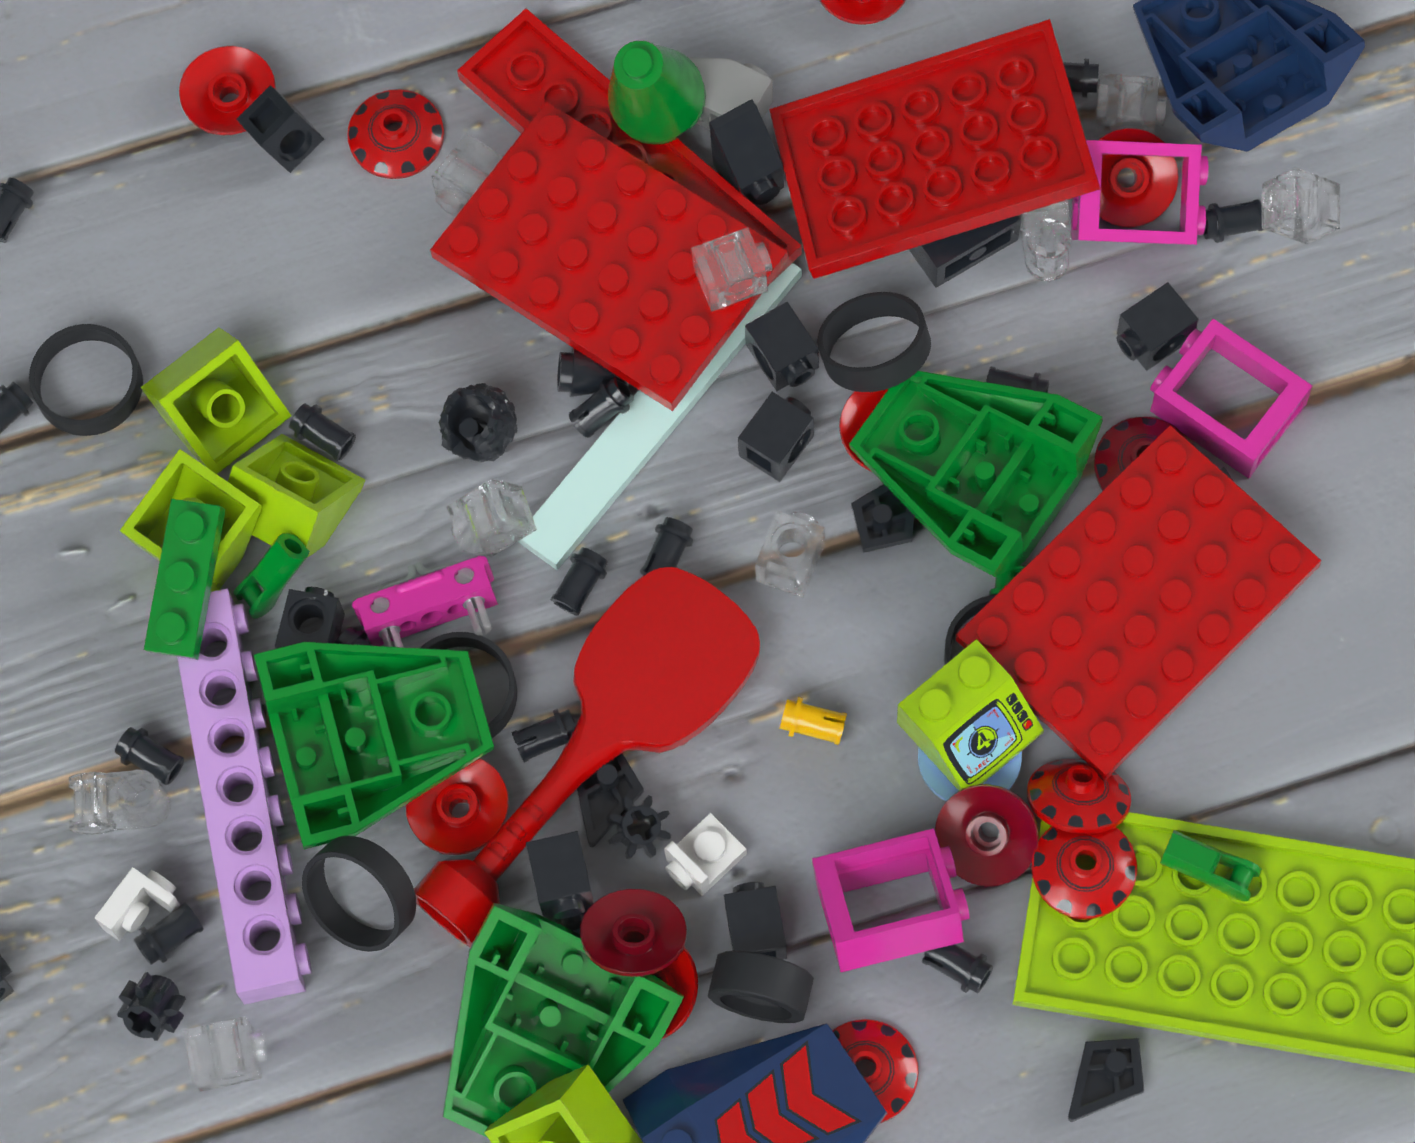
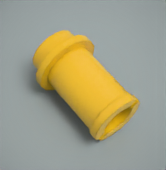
[779,696,847,745]

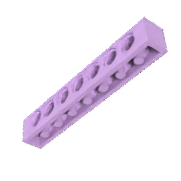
[177,588,312,1005]

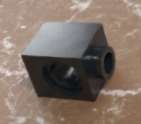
[236,85,324,173]
[1116,282,1199,371]
[745,301,819,392]
[738,391,814,482]
[275,587,345,649]
[724,882,787,959]

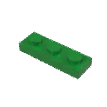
[143,499,226,660]

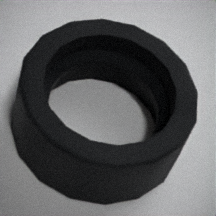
[708,951,814,1023]

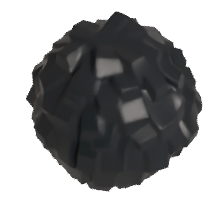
[438,383,518,463]

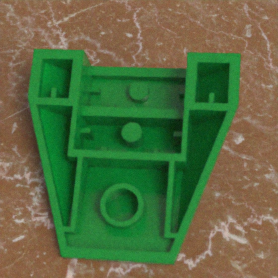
[849,371,1103,577]
[254,642,494,850]
[443,903,684,1138]

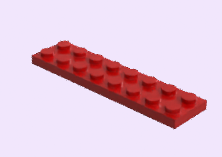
[457,8,802,286]

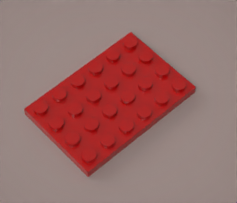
[769,19,1101,279]
[430,102,788,411]
[956,425,1322,780]

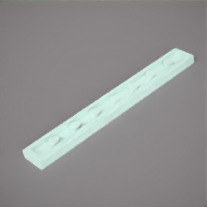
[517,263,802,570]

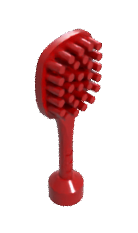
[414,567,760,947]

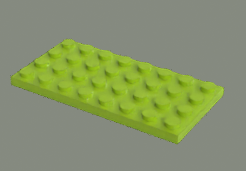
[1012,812,1415,1073]

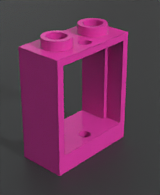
[1071,140,1208,245]
[1150,319,1313,479]
[812,828,970,972]

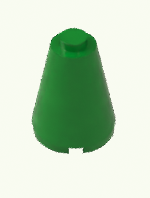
[608,41,706,144]

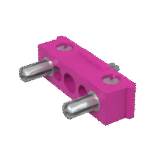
[352,555,498,648]

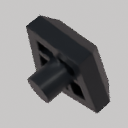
[851,484,914,553]
[577,753,644,847]
[1068,1038,1144,1122]

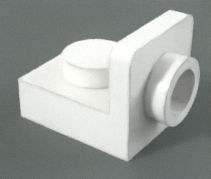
[664,813,747,896]
[95,867,181,941]

